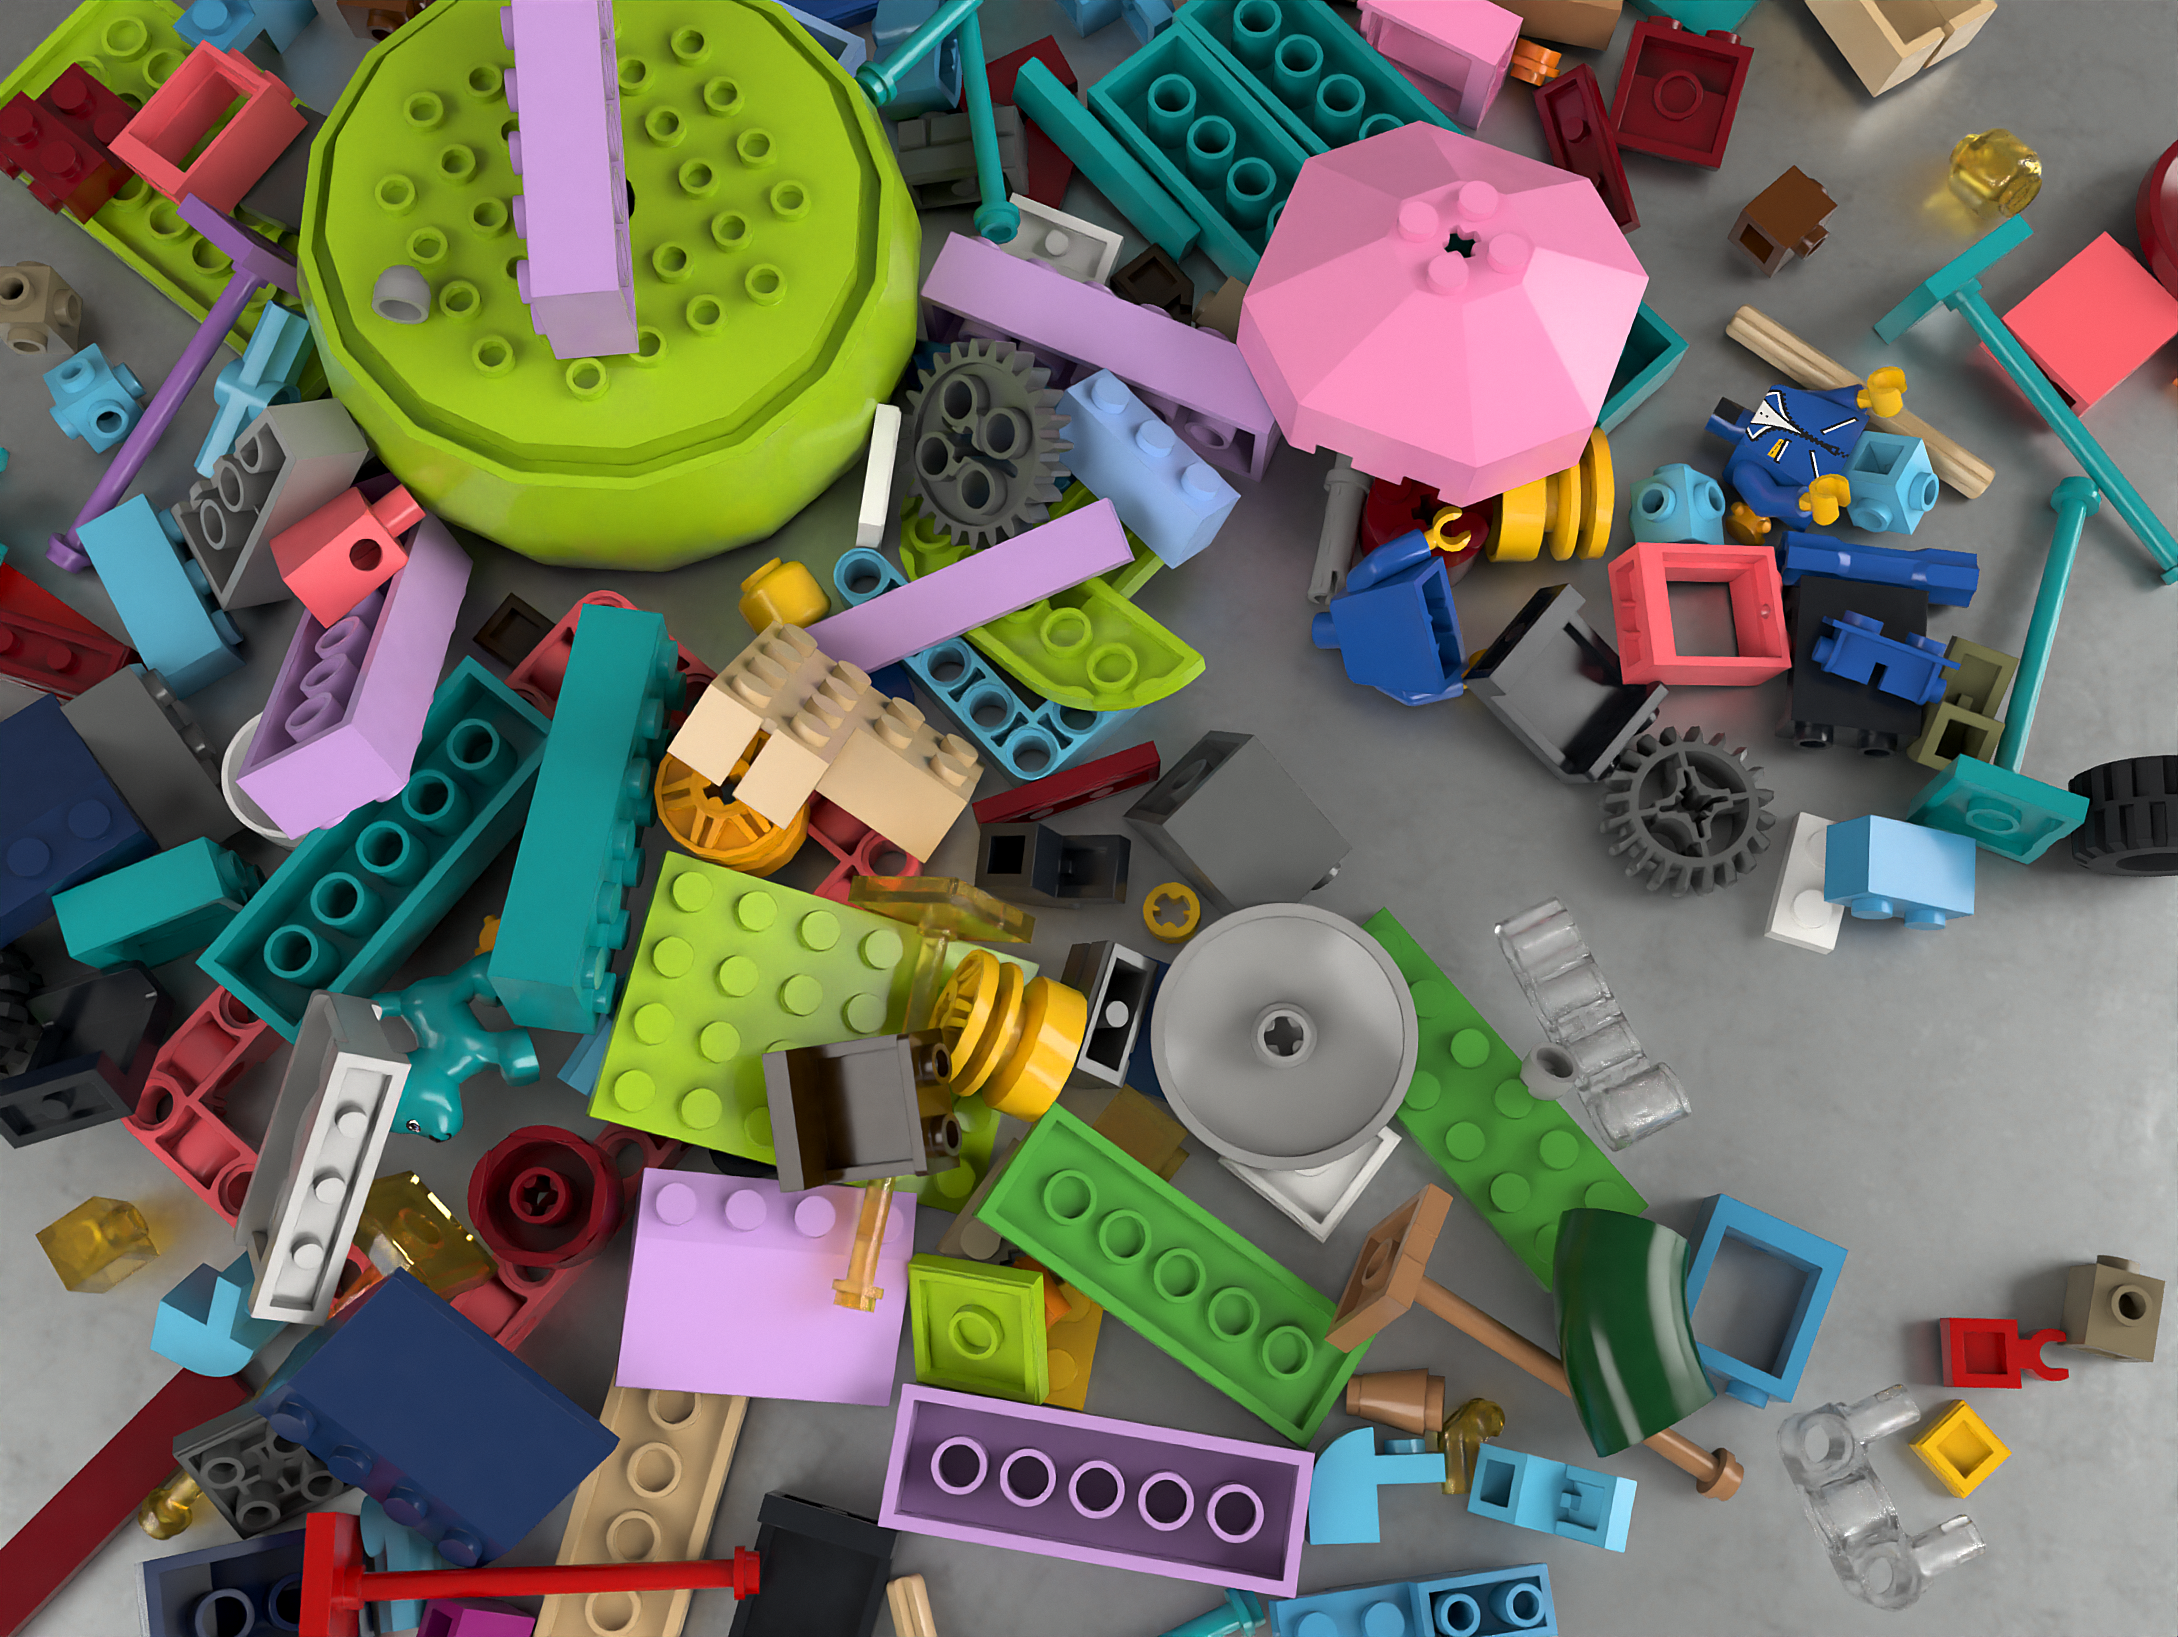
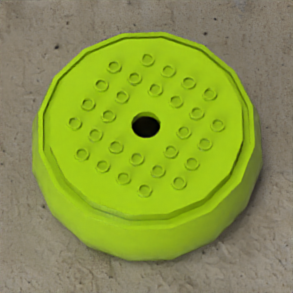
[296,0,922,572]

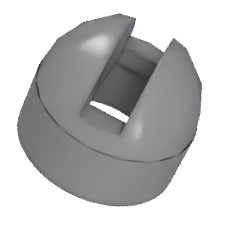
[371,264,431,324]
[1519,1042,1580,1101]

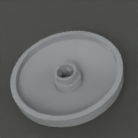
[1151,903,1418,1171]

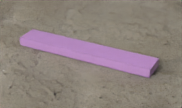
[803,497,1135,674]

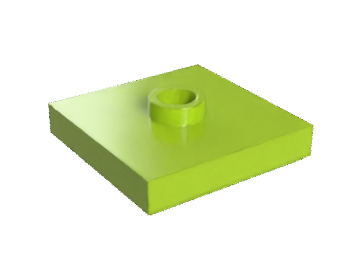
[907,1252,1049,1406]

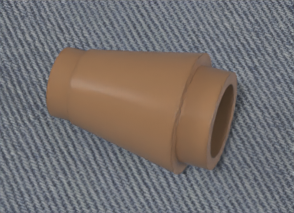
[1346,1368,1445,1437]

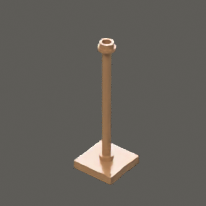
[1324,1182,1744,1501]

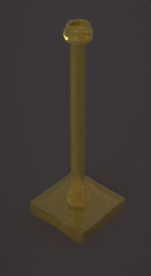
[831,875,1036,1313]
[138,1170,500,1541]

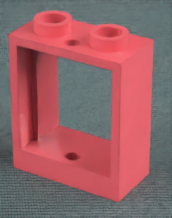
[107,39,308,214]
[1607,542,1792,686]

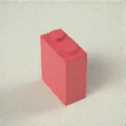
[1979,231,2178,419]

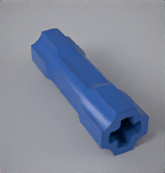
[1775,531,1980,608]

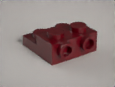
[1608,16,1755,172]
[0,62,138,225]

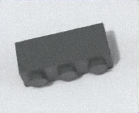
[59,663,247,852]

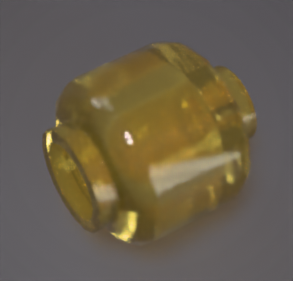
[1947,128,2042,220]

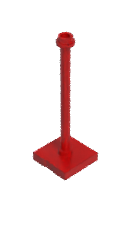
[299,1512,760,1637]

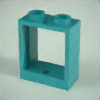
[51,836,267,970]

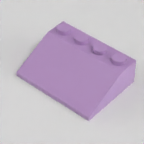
[614,1167,917,1407]

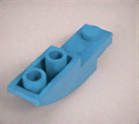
[1268,1562,1558,1637]

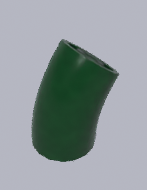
[1552,1208,1717,1458]

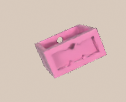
[1354,0,1523,131]

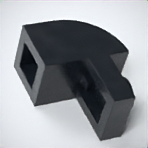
[974,822,1131,909]

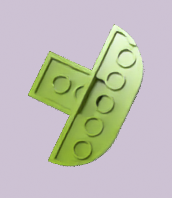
[899,478,1206,711]

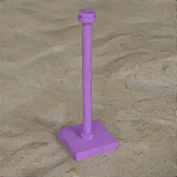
[45,192,301,574]

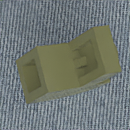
[1906,635,2020,771]

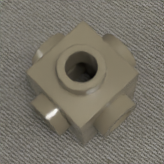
[0,261,83,355]

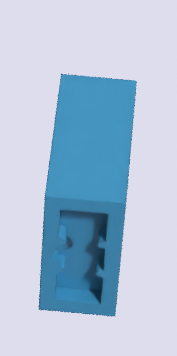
[1687,1193,1848,1409]

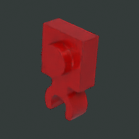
[1940,1317,2069,1389]

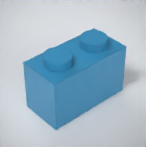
[1824,814,1976,931]

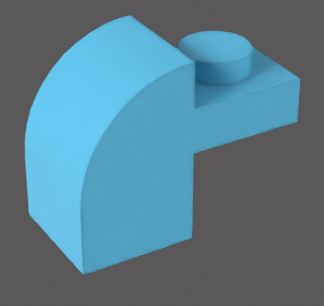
[150,1250,290,1377]
[1304,1425,1446,1545]
[1467,1443,1637,1553]

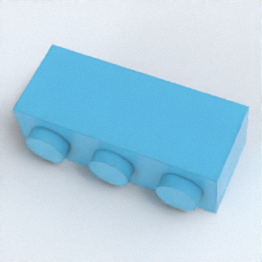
[75,493,247,701]

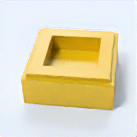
[1908,1399,2012,1499]

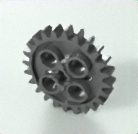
[897,338,1074,550]

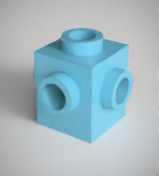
[42,343,147,454]
[1839,430,1939,535]
[1628,463,1725,545]

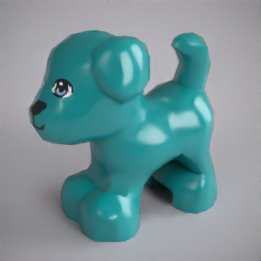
[366,950,540,1143]

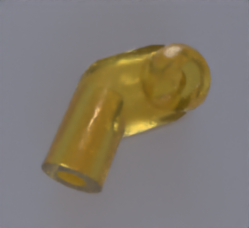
[1436,1397,1506,1495]

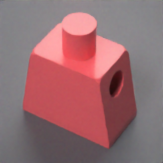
[269,483,427,629]

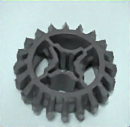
[1598,726,1776,897]

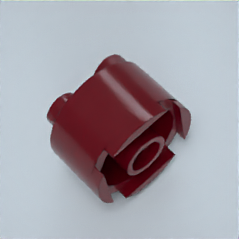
[1359,476,1493,588]
[467,1125,625,1270]

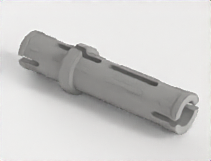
[1307,452,1374,606]

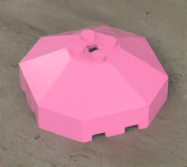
[1236,120,1649,508]

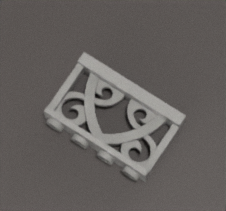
[233,989,411,1326]

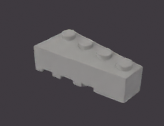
[170,398,369,611]

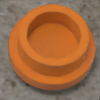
[1509,37,1562,86]

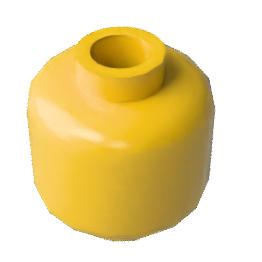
[738,557,831,636]

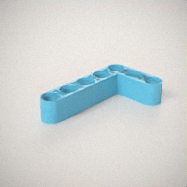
[833,547,1145,788]

